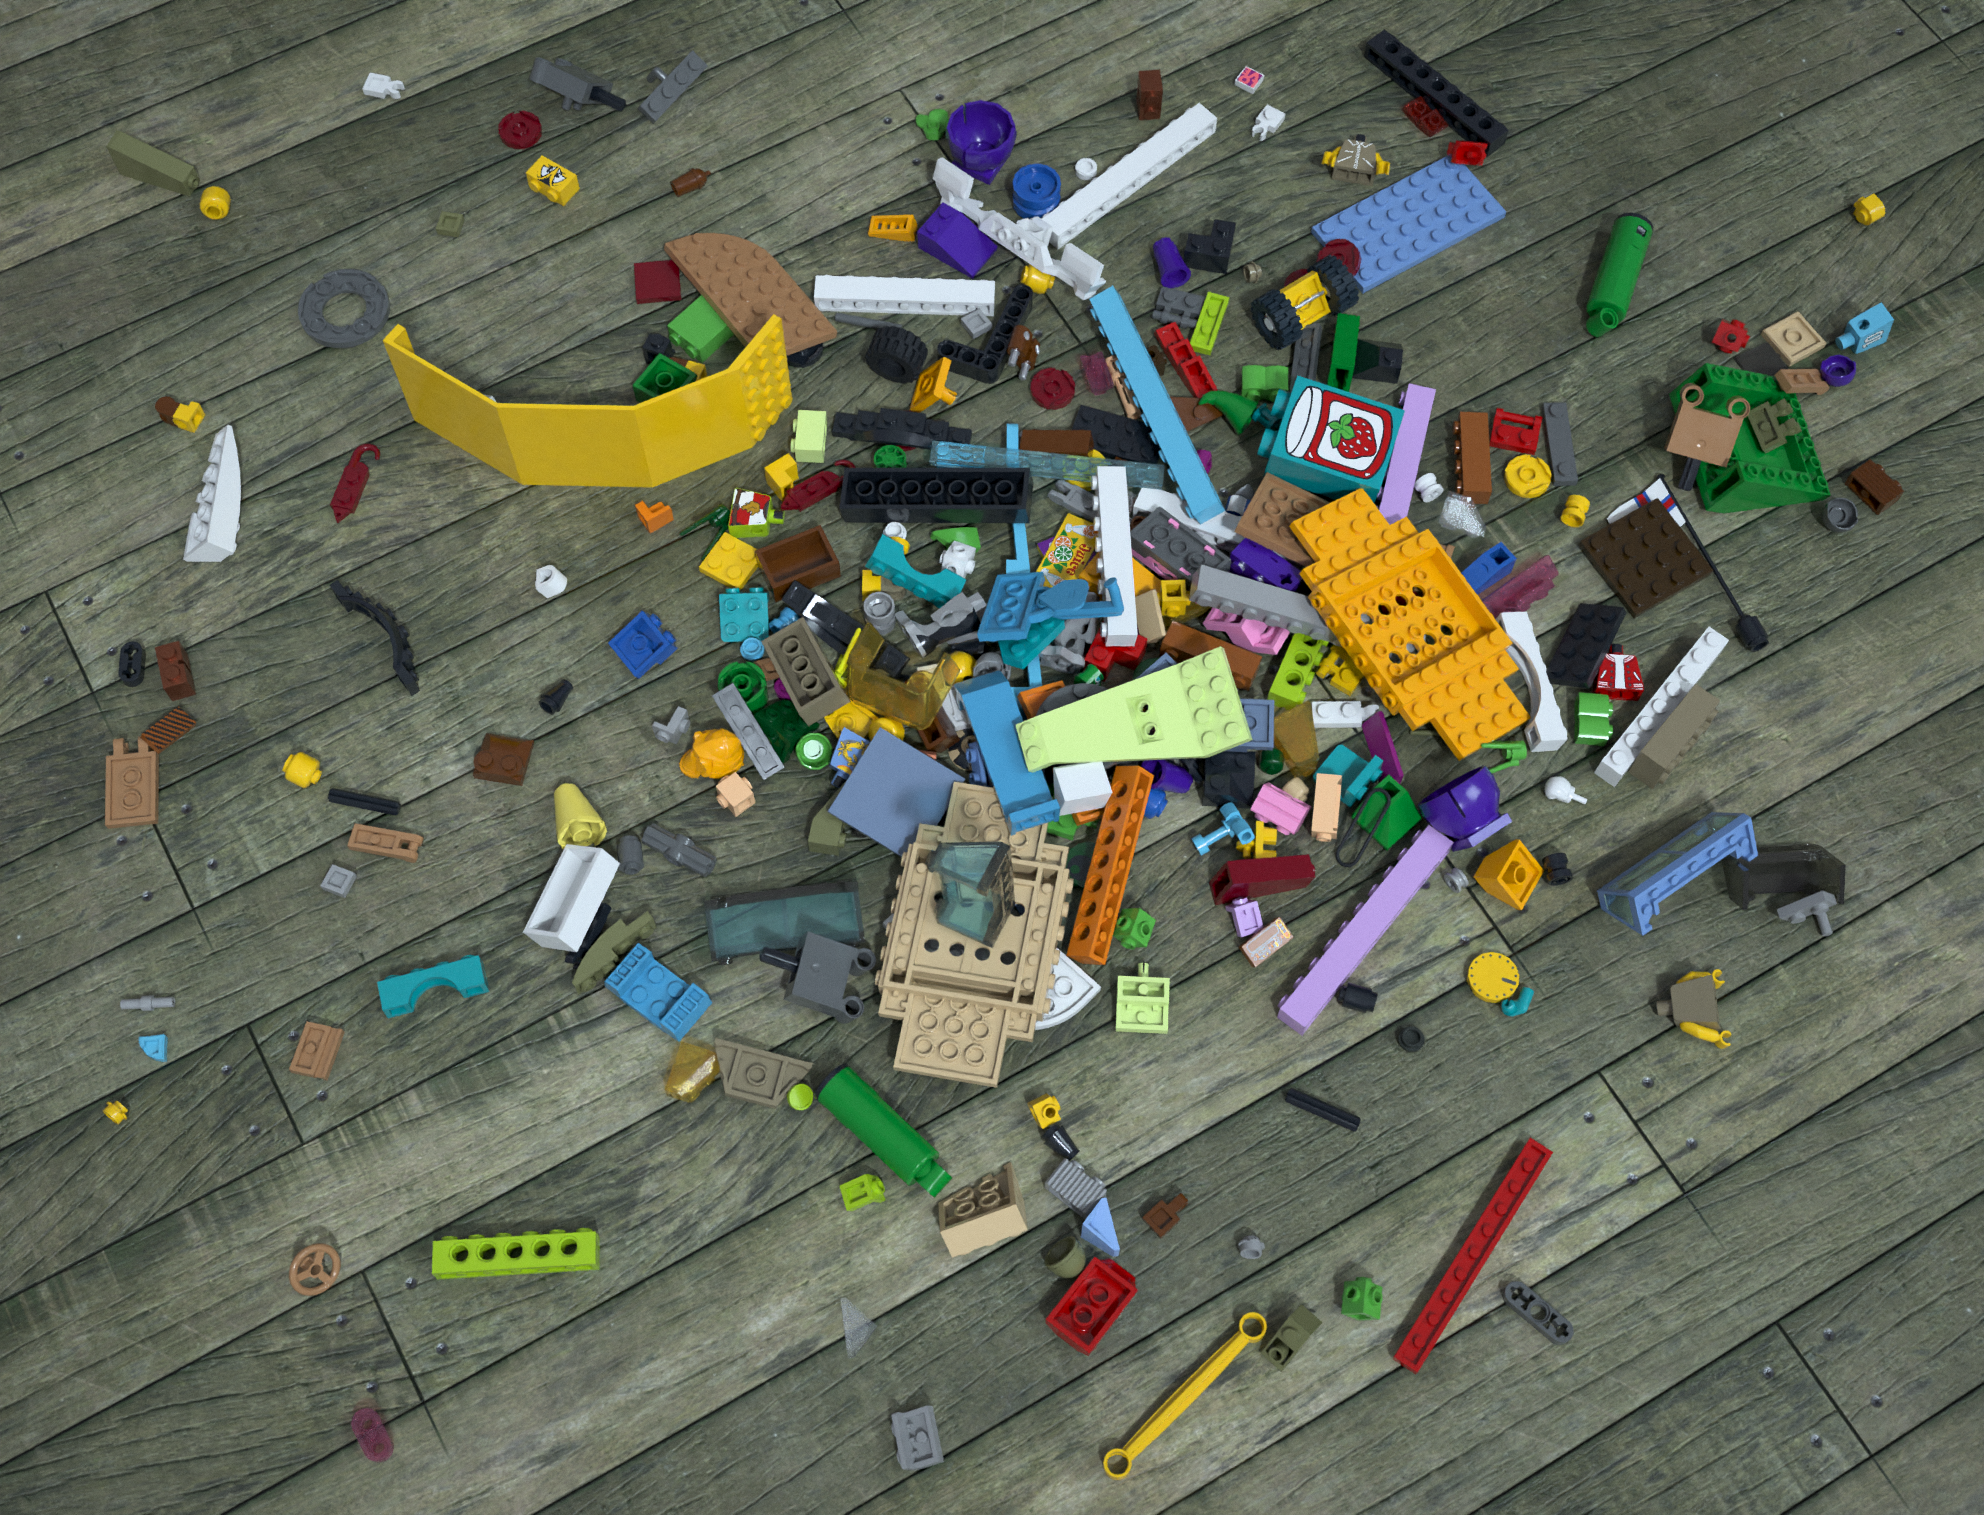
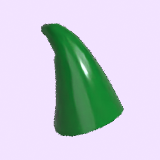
[1198,391,1259,435]

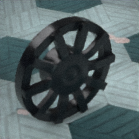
[1181,758,1204,783]

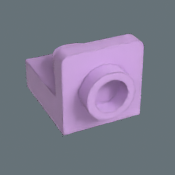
[1225,896,1263,937]

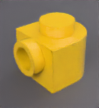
[1853,193,1885,225]
[1028,1093,1061,1129]

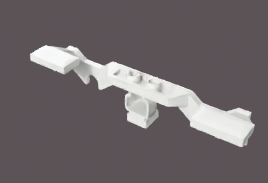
[933,158,1106,300]

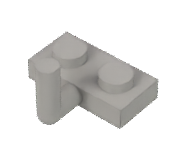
[1777,891,1837,936]

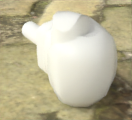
[1545,776,1587,804]

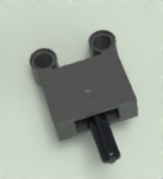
[529,57,626,112]
[759,931,876,1024]

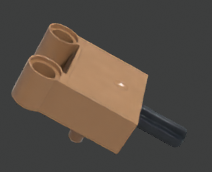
[1664,383,1750,491]

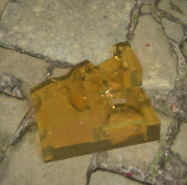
[665,1042,720,1103]

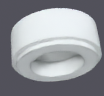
[1075,158,1097,180]

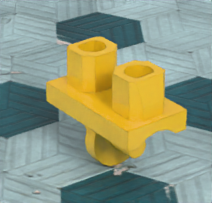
[1236,821,1277,859]

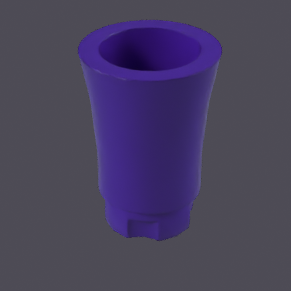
[1153,237,1191,288]
[1141,759,1193,794]

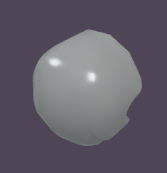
[973,652,1011,680]

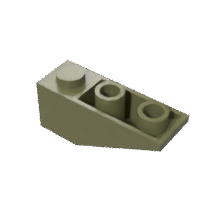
[808,779,848,856]

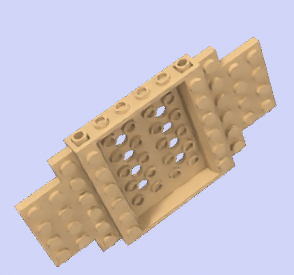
[875,782,1074,1088]

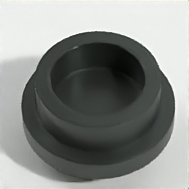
[1398,1026,1425,1052]

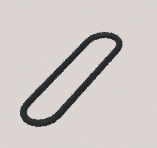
[1336,788,1391,867]

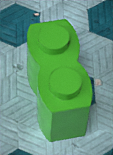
[1241,365,1288,402]
[1574,692,1613,746]

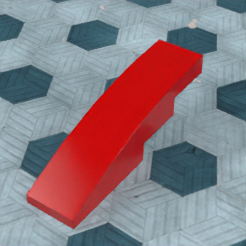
[1154,322,1218,398]

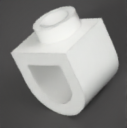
[535,565,567,598]

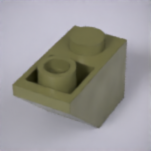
[1261,1304,1323,1372]

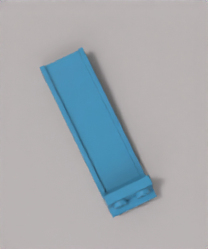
[954,670,1060,836]

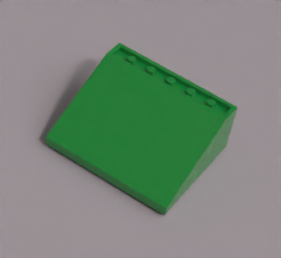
[1669,363,1831,514]

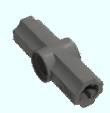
[642,823,717,878]

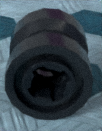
[1542,853,1573,886]

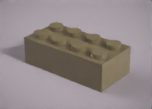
[761,617,851,726]
[1629,684,1720,789]

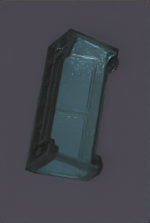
[926,842,1015,948]
[704,878,865,965]

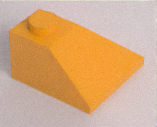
[1473,839,1544,910]

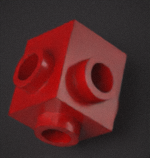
[1712,319,1750,354]

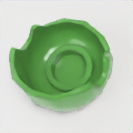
[795,733,833,770]

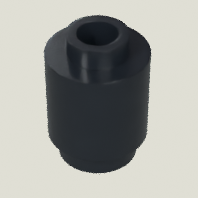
[1338,982,1378,1013]

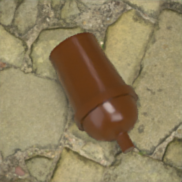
[670,168,711,197]

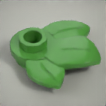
[916,109,949,140]

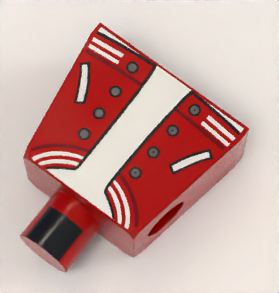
[1592,644,1644,701]

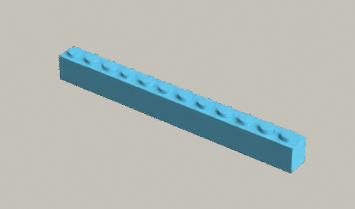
[1089,286,1225,524]

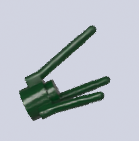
[679,504,731,561]

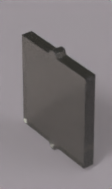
[1734,342,1788,376]

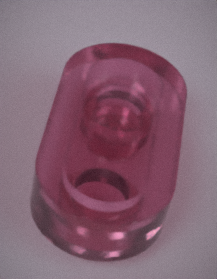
[351,1408,394,1463]

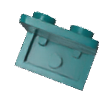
[719,587,770,642]
[1312,745,1384,808]

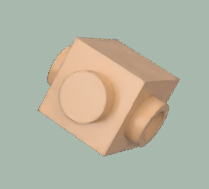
[716,772,756,817]

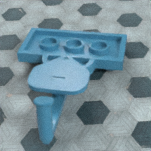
[977,572,1124,642]

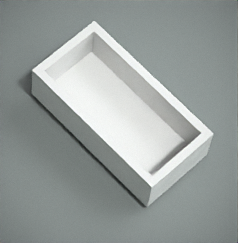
[523,844,620,952]

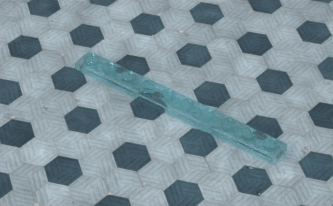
[929,441,1165,490]

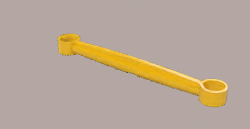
[1103,1312,1267,1480]

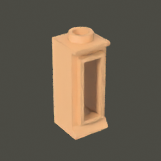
[1312,773,1342,842]

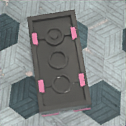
[1130,506,1231,604]

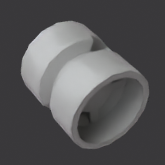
[863,592,896,635]

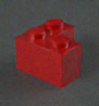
[1083,621,1148,682]

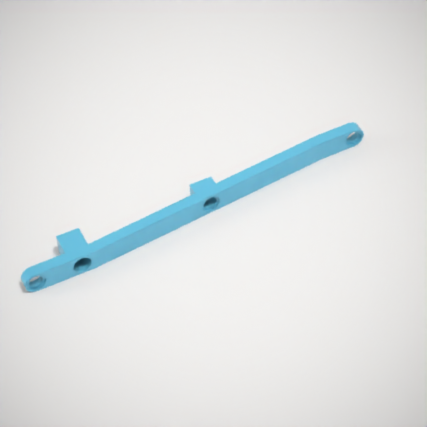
[1006,424,1042,720]

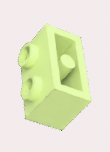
[791,410,827,463]

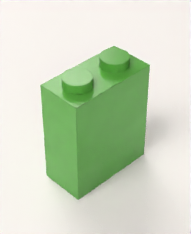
[667,295,734,363]

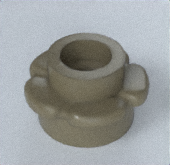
[1243,261,1262,284]

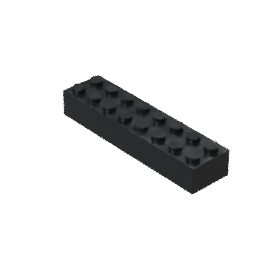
[839,468,1034,523]

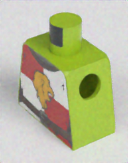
[728,488,785,538]

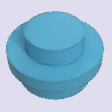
[740,638,765,661]

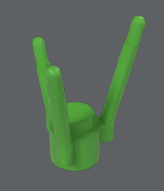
[1481,740,1527,773]

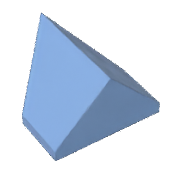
[1081,1198,1120,1257]

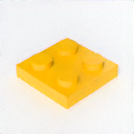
[699,532,758,591]

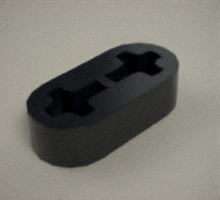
[118,641,146,687]

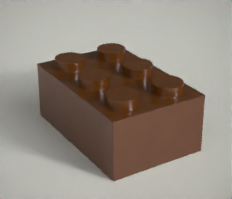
[755,525,841,603]

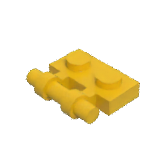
[1316,644,1364,697]

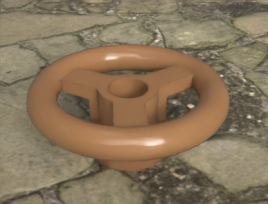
[289,1243,341,1296]

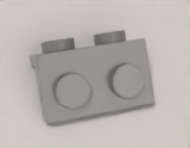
[891,1405,944,1471]

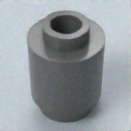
[617,836,644,875]

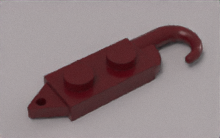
[330,443,380,523]
[781,460,856,512]

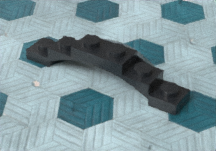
[832,408,972,454]
[330,580,420,696]
[782,580,910,679]

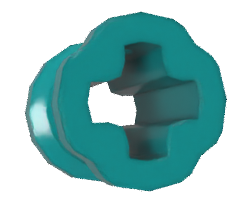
[1252,403,1282,431]

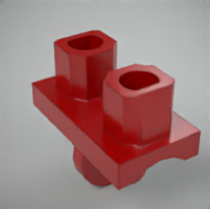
[1447,140,1488,166]

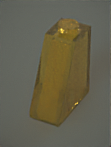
[1274,701,1319,777]

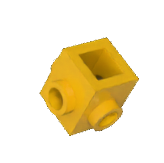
[1157,580,1190,617]

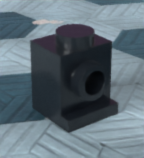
[642,334,675,364]

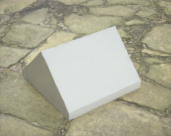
[1053,762,1112,816]

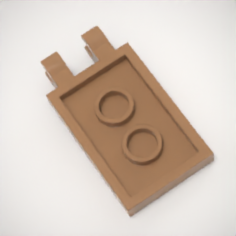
[105,736,159,829]

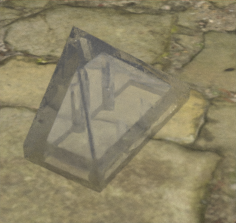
[840,1297,877,1358]

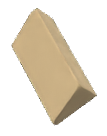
[1135,590,1166,644]

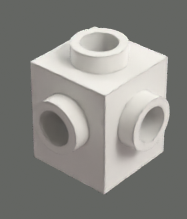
[939,541,976,578]

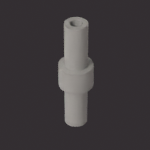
[120,995,175,1011]

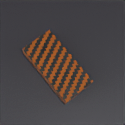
[141,706,196,754]

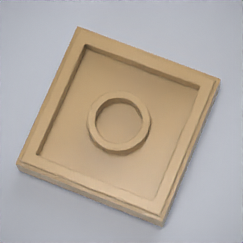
[1761,311,1827,367]

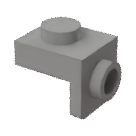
[652,706,690,744]

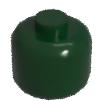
[1259,748,1284,775]

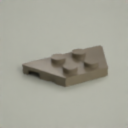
[714,1038,813,1109]

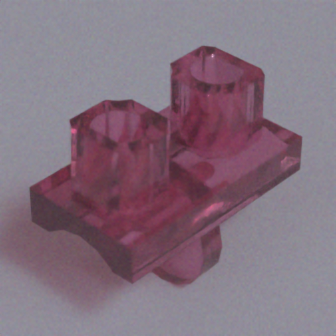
[1080,351,1114,395]

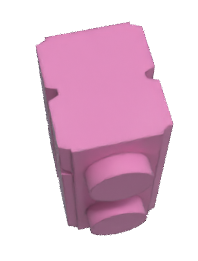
[1250,782,1311,835]

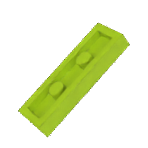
[1190,292,1230,356]

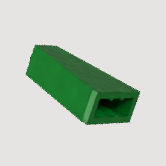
[1326,313,1360,392]

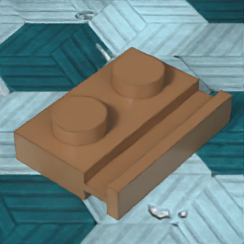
[289,1021,345,1081]

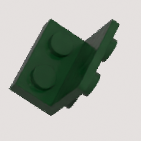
[754,698,820,764]

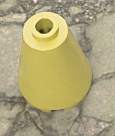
[554,783,607,850]

